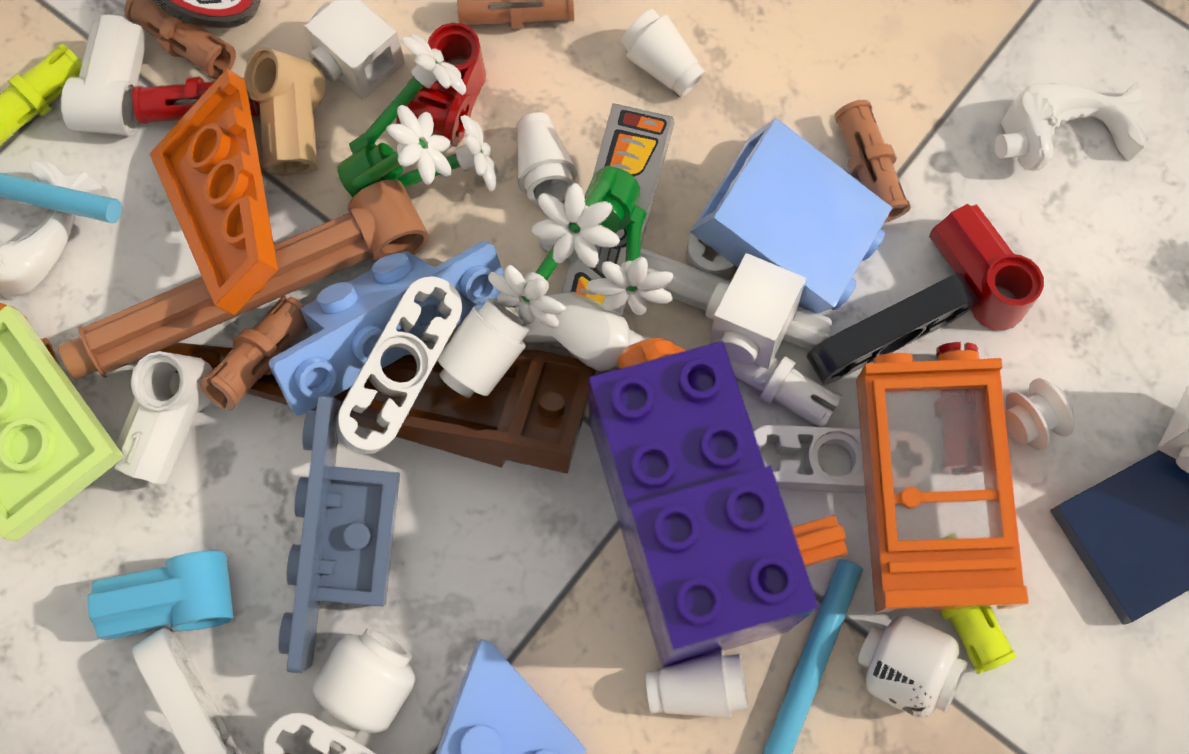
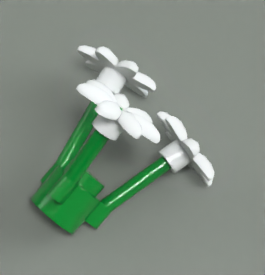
[338,34,498,197]
[488,166,673,328]

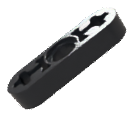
[806,273,980,385]

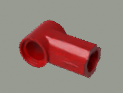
[929,204,1044,331]

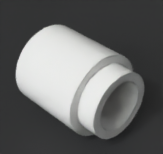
[437,298,530,398]

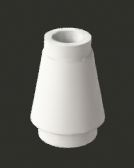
[620,9,706,97]
[516,112,577,205]
[646,649,748,719]

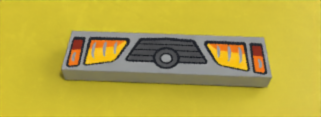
[547,103,675,350]

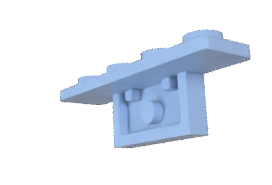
[269,241,504,415]

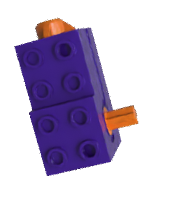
[589,338,848,668]

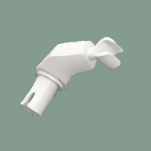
[515,292,650,372]

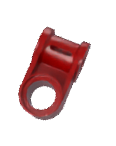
[397,23,486,147]

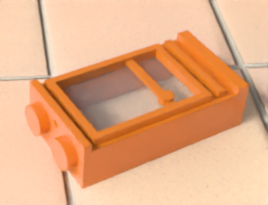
[856,350,1029,613]

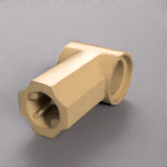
[244,47,326,176]

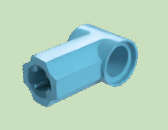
[88,551,234,640]

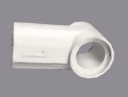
[61,14,148,136]
[114,351,213,484]

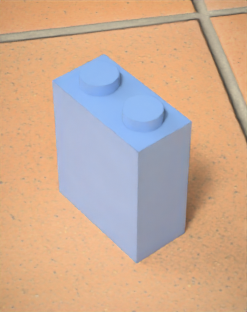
[690,118,893,314]

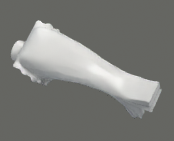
[994,82,1149,171]
[0,159,110,300]

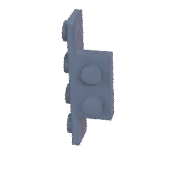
[278,396,400,673]

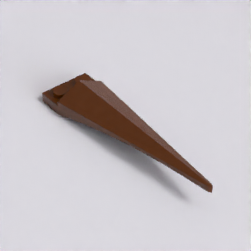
[137,343,596,474]

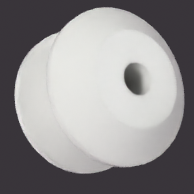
[1005,378,1074,450]

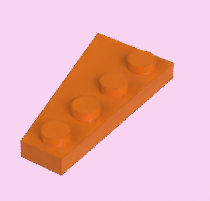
[149,68,278,315]

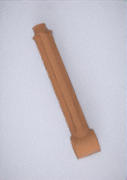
[58,179,429,380]

